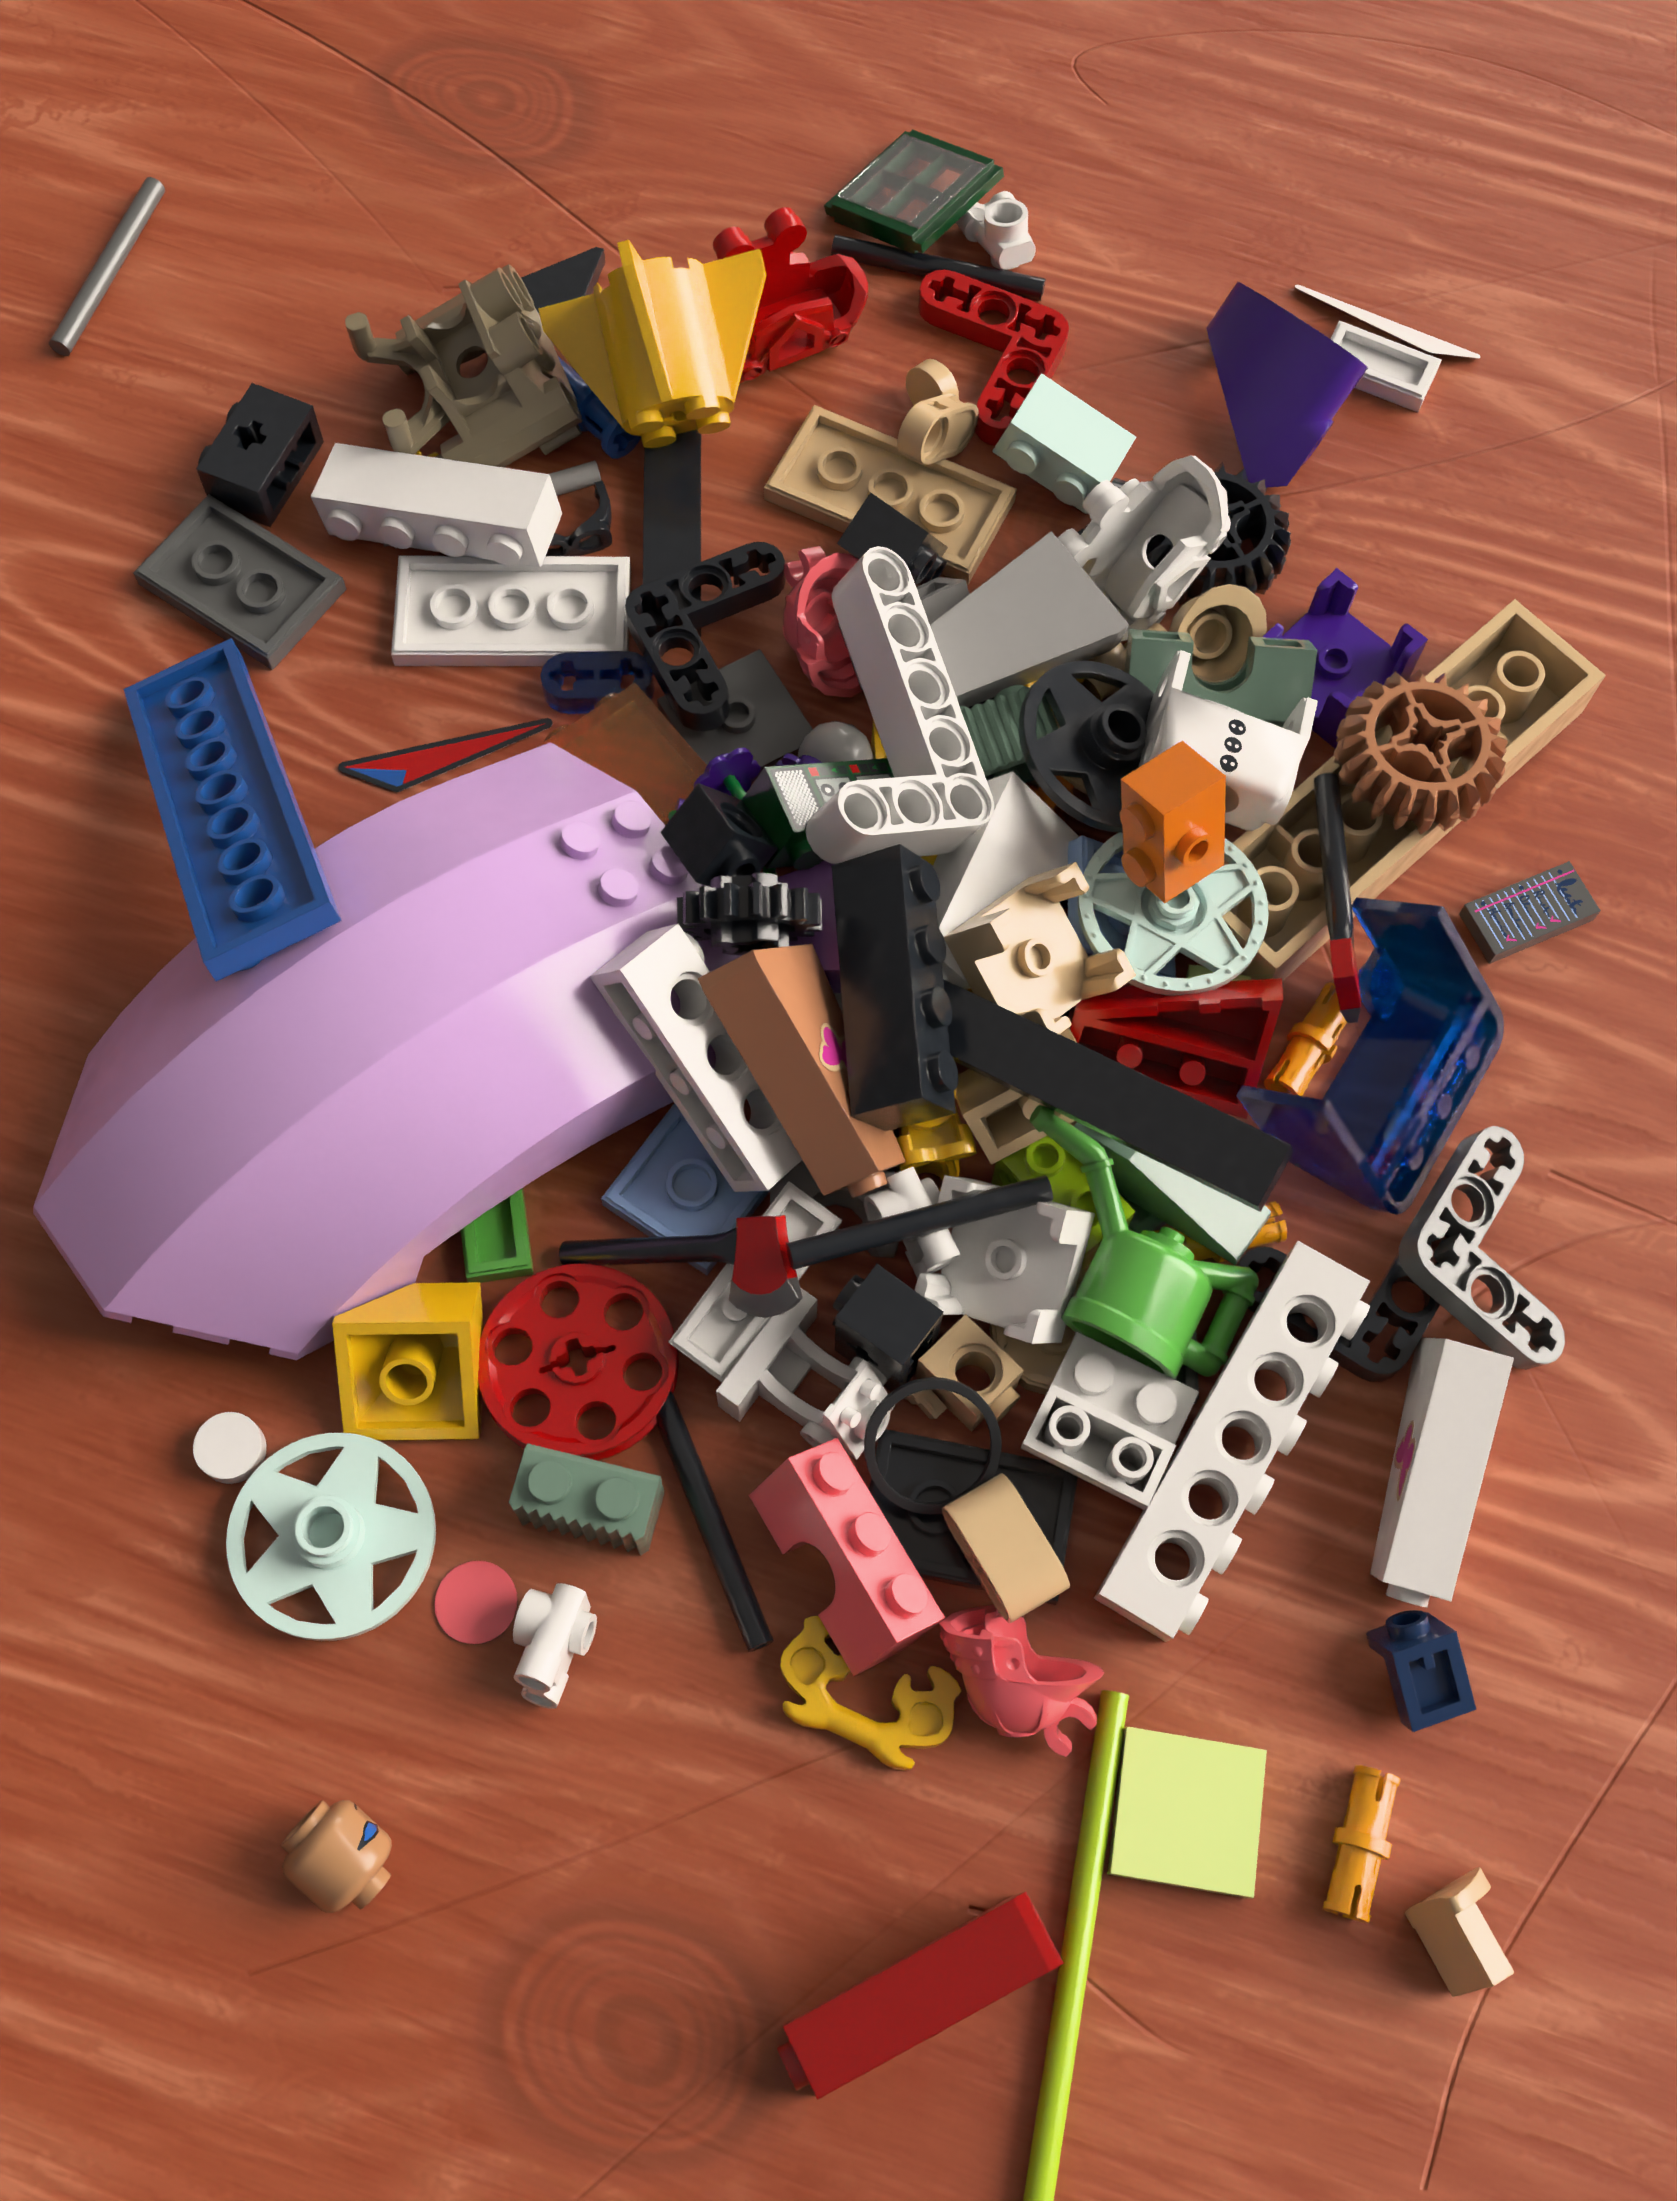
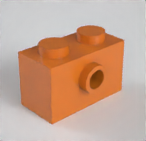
[1120,741,1226,903]

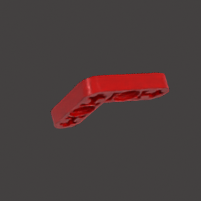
[918,269,1069,446]

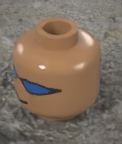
[281,1800,392,1913]

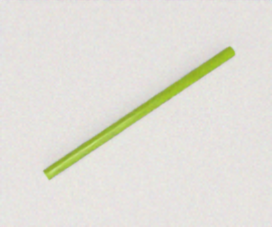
[1023,1690,1129,2201]

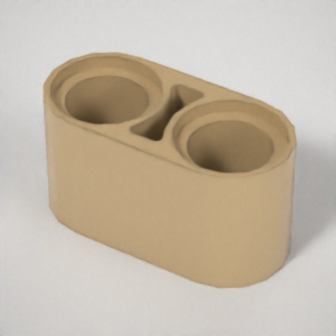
[942,1473,1070,1623]

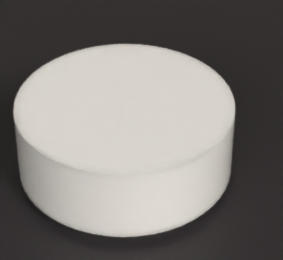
[193,1412,267,1484]

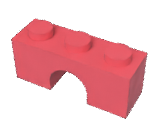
[749,1438,945,1676]

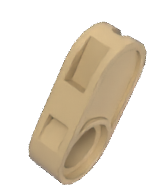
[897,393,979,464]

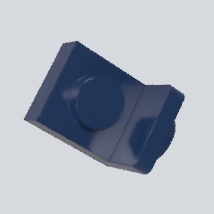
[1366,1610,1477,1732]

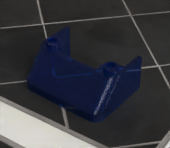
[1236,897,1504,1215]

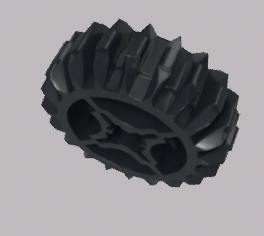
[1146,462,1291,606]

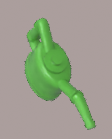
[1030,1105,1259,1379]

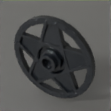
[1019,661,1154,833]

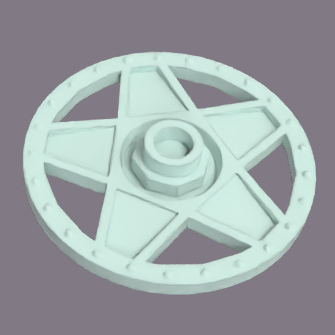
[1078,833,1269,995]
[226,1433,436,1641]

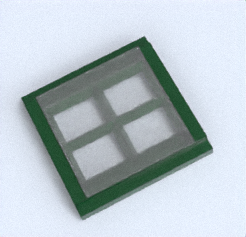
[824,129,1004,254]

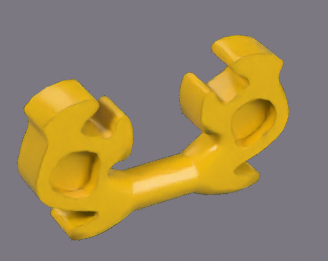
[781,1616,961,1771]

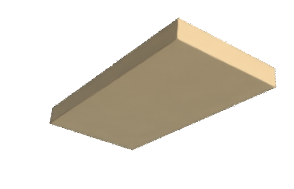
[764,405,1017,585]

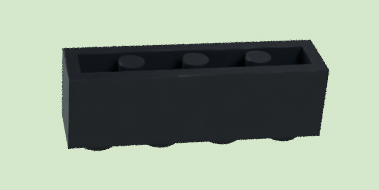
[831,844,958,1131]

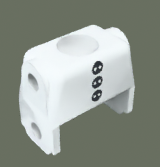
[1139,650,1318,831]

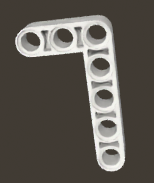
[806,546,994,864]

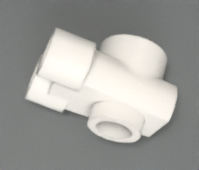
[956,191,1036,270]
[864,1167,960,1279]
[513,1583,597,1709]

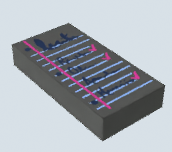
[1459,861,1601,964]

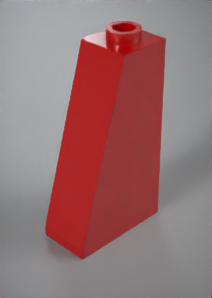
[777,1891,1064,2100]

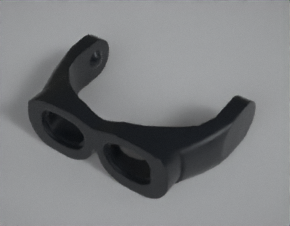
[546,480,612,556]

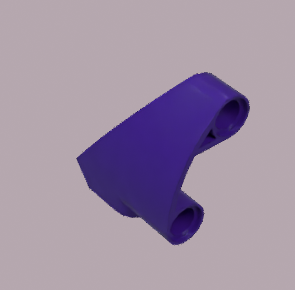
[1206,282,1368,488]

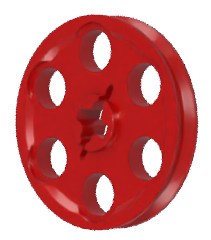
[478,1264,679,1461]

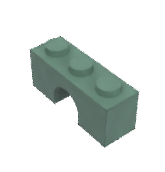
[1125,629,1317,727]

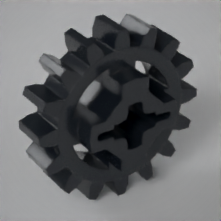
[677,872,822,955]

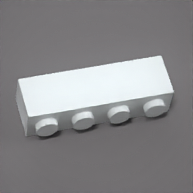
[311,443,562,568]

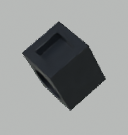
[660,783,778,887]

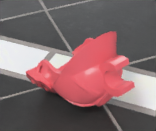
[782,546,863,698]
[939,1605,1104,1757]

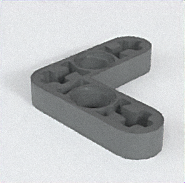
[1399,1126,1565,1370]

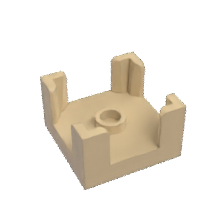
[944,862,1136,1034]

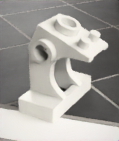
[716,1288,895,1460]

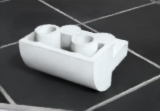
[1021,1332,1199,1510]

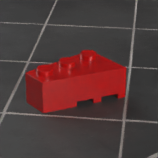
[1070,978,1283,1119]

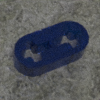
[540,651,655,714]

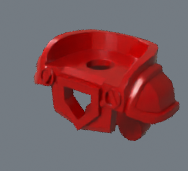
[713,207,868,384]

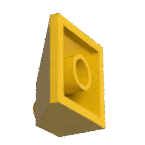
[332,1282,484,1440]

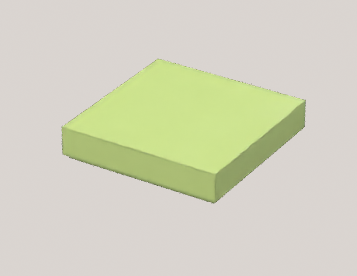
[1107,1727,1267,1899]

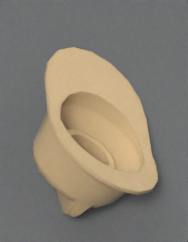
[1169,584,1267,682]

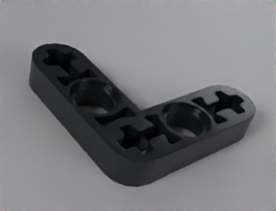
[625,542,786,732]
[1236,1234,1450,1382]

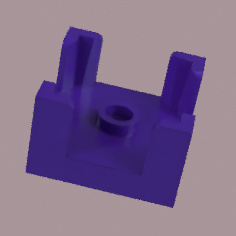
[1263,568,1428,749]

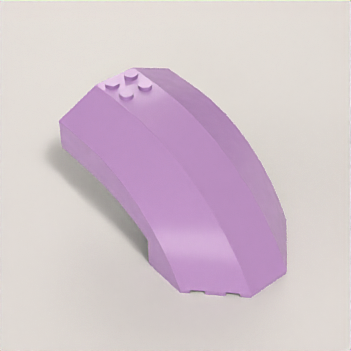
[33,742,742,1360]

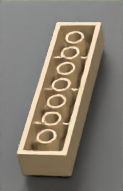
[1222,599,1606,981]

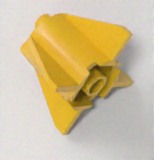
[539,240,766,448]

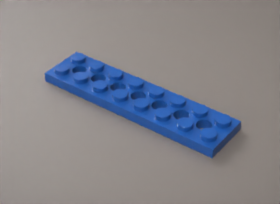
[123,638,342,982]

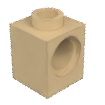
[915,1314,1023,1432]

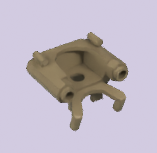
[345,264,583,468]

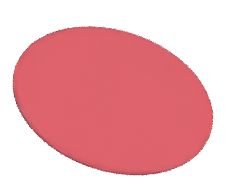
[435,1561,517,1644]

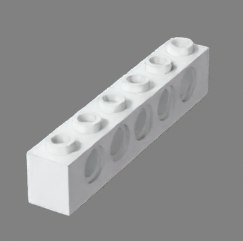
[1094,1241,1370,1642]

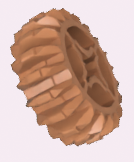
[1334,669,1508,835]

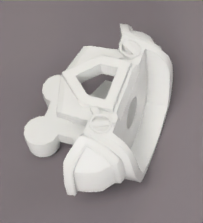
[1057,455,1231,641]

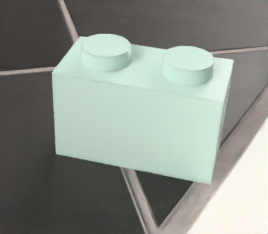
[992,373,1136,514]

